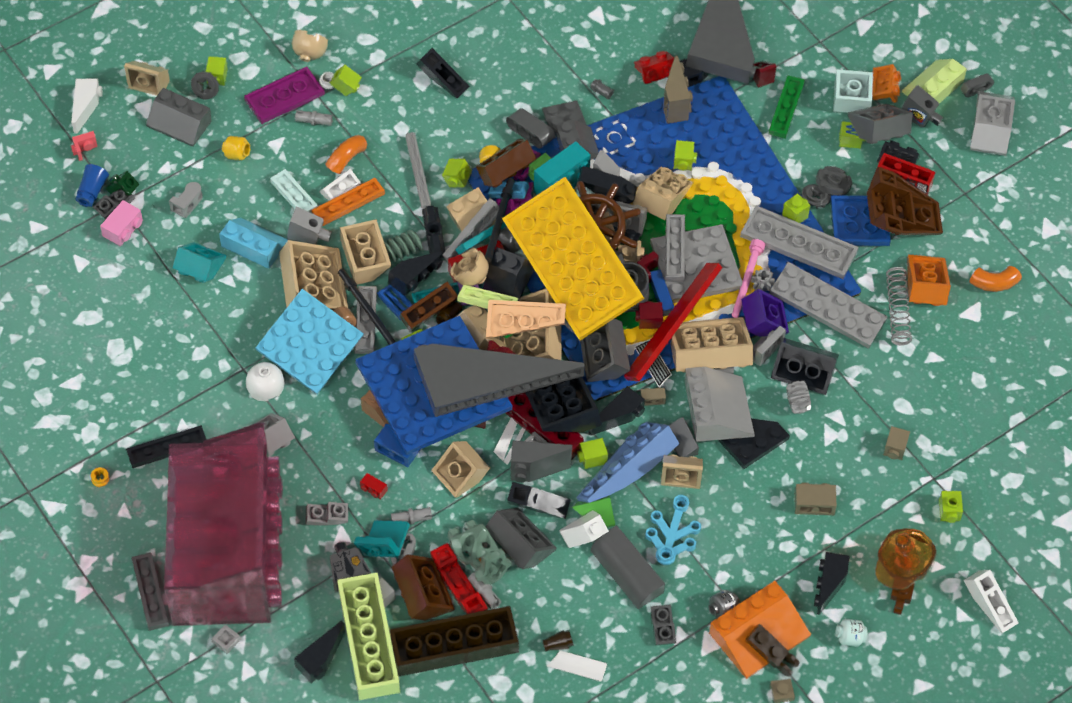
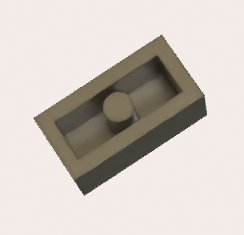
[640,387,666,406]

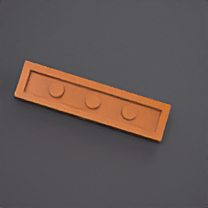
[312,178,385,226]

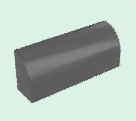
[590,525,665,609]

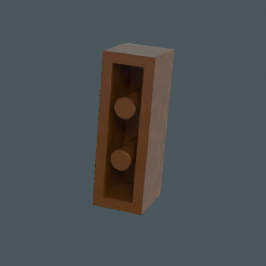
[476,139,536,187]
[399,281,458,332]

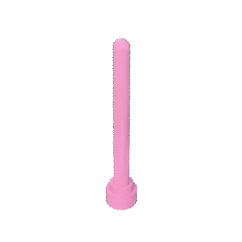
[732,239,766,318]

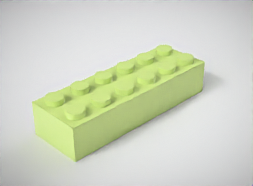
[337,573,400,700]

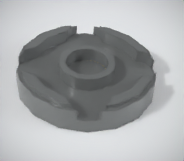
[815,166,852,196]

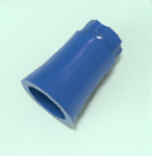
[75,164,109,207]

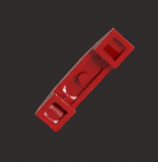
[430,543,488,614]

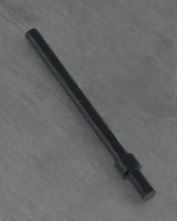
[485,178,514,263]
[338,269,396,345]

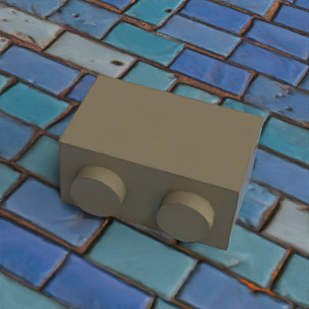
[794,483,837,515]

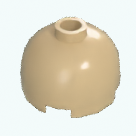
[292,30,328,62]
[450,248,489,286]

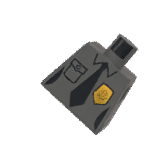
[330,542,371,593]

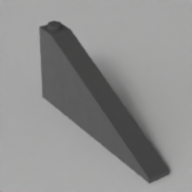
[686,0,756,84]
[414,344,585,417]

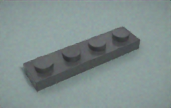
[131,552,169,631]

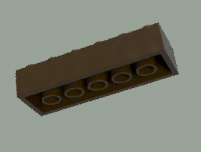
[389,606,519,677]

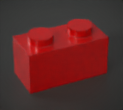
[360,473,388,499]

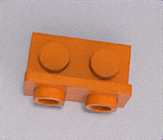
[872,64,901,103]

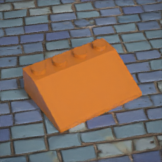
[709,581,811,679]

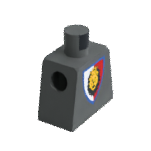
[901,85,944,127]

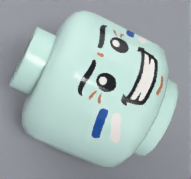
[835,619,867,647]

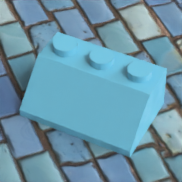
[219,218,288,269]

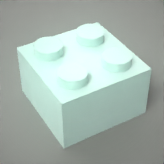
[833,70,873,113]

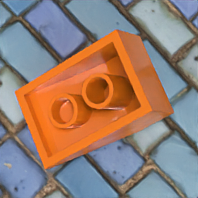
[907,254,951,306]

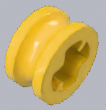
[91,467,109,487]

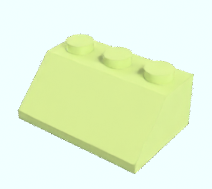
[902,59,967,103]

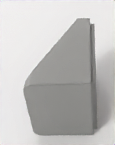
[379,578,396,608]

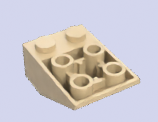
[633,167,693,220]

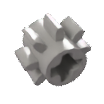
[751,268,775,291]

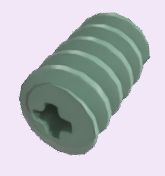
[384,230,423,262]

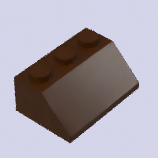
[391,554,455,621]

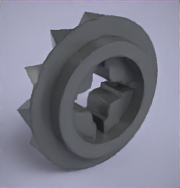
[191,71,219,99]
[801,184,831,208]

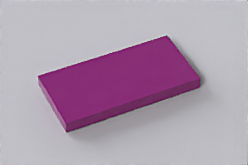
[244,67,325,124]

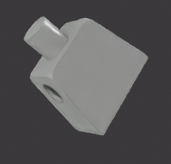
[287,207,332,245]

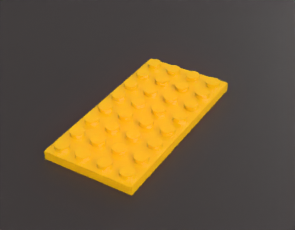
[502,177,645,341]

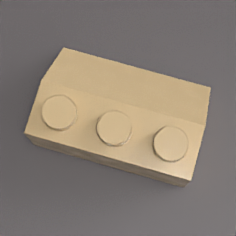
[340,220,391,285]

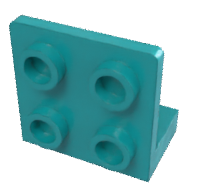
[354,520,410,558]

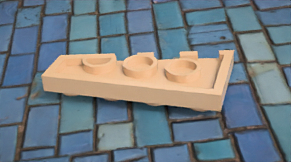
[486,300,566,339]

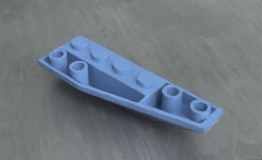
[576,422,680,503]

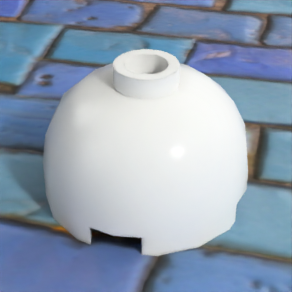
[246,362,285,401]

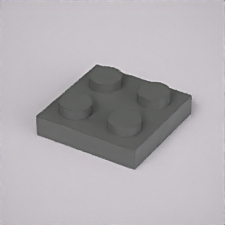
[542,100,586,136]

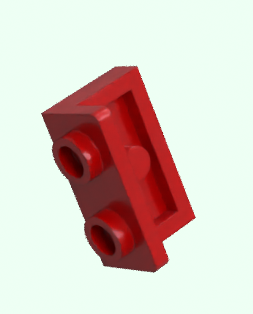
[634,51,674,84]

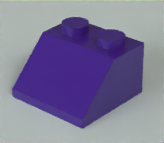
[741,289,789,337]

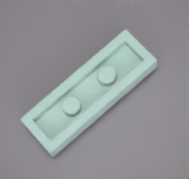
[270,169,318,213]

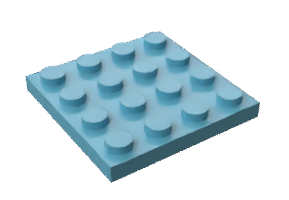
[255,289,364,395]

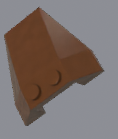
[867,167,943,235]

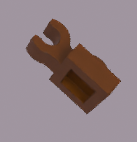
[890,578,915,615]

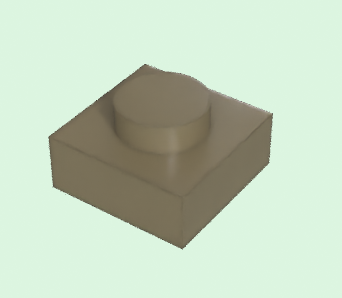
[770,679,795,703]

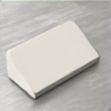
[320,169,361,201]

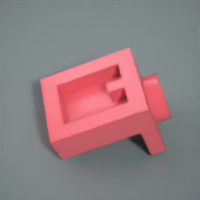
[71,131,97,161]

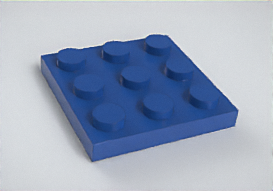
[830,196,891,246]

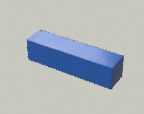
[650,270,674,317]

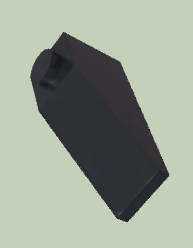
[416,48,470,99]
[578,166,637,204]
[589,386,645,435]
[294,620,345,683]

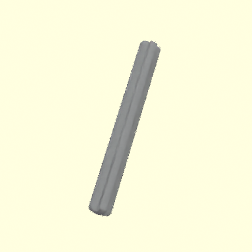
[406,132,431,209]

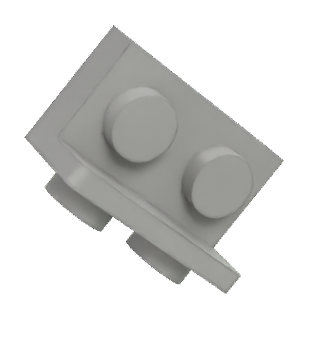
[753,326,786,366]

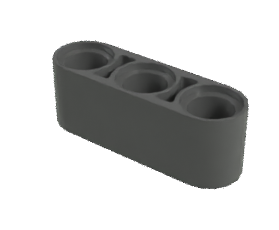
[506,108,555,148]

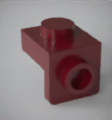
[636,251,659,283]

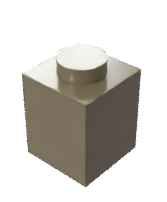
[883,426,910,460]

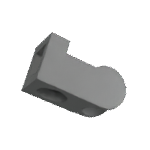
[169,182,203,219]

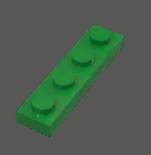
[768,75,805,139]

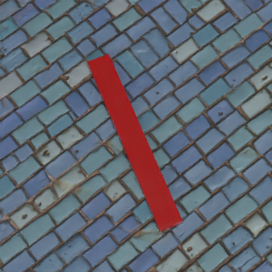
[624,263,722,381]

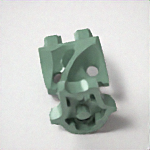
[448,520,512,585]

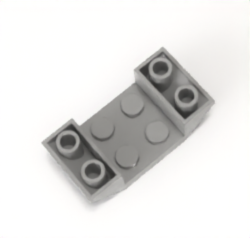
[970,91,1015,156]

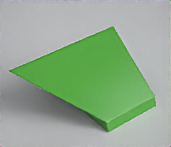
[572,496,615,528]

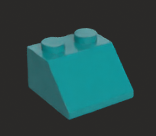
[172,242,227,283]

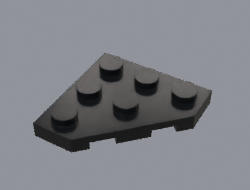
[718,418,790,469]

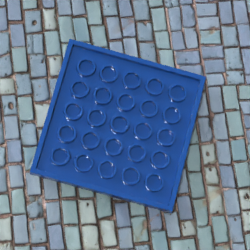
[355,316,512,455]

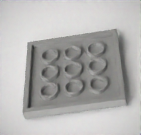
[650,224,743,303]

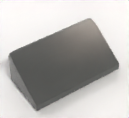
[669,417,699,457]

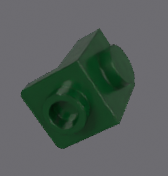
[106,171,139,196]

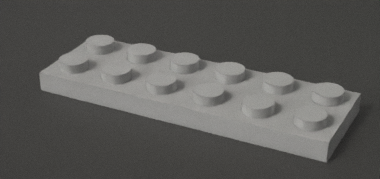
[740,206,859,279]
[769,262,887,349]

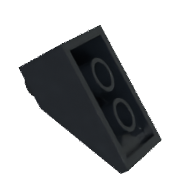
[483,247,534,301]

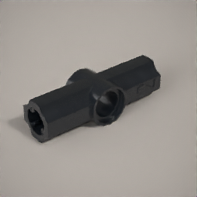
[422,205,445,258]

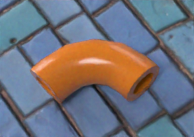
[325,135,367,174]
[969,266,1022,292]

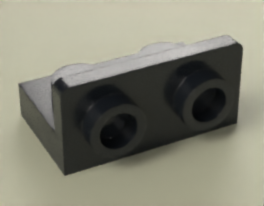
[877,140,920,164]

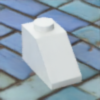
[559,510,609,548]

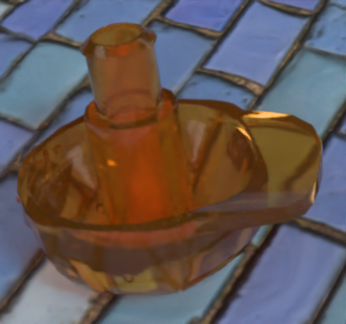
[875,528,937,591]

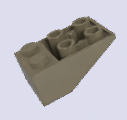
[663,56,693,124]

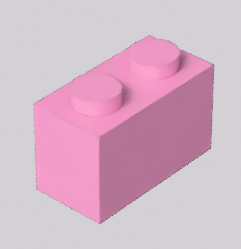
[100,200,143,246]

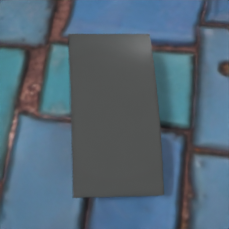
[93,189,136,219]
[650,605,677,645]

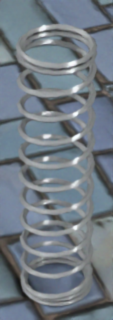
[886,267,912,346]

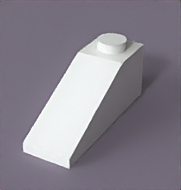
[71,79,102,133]
[964,570,1018,633]

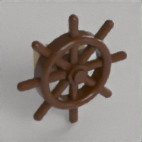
[577,181,641,250]

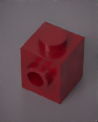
[635,301,663,329]

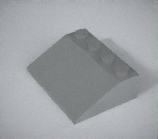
[685,367,754,442]

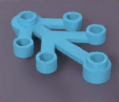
[645,495,701,565]

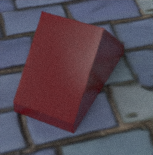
[753,61,776,88]

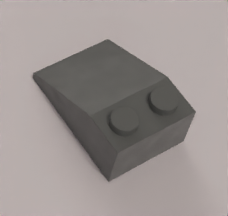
[511,440,572,483]

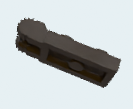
[746,624,800,677]

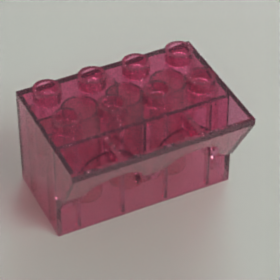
[164,423,283,626]

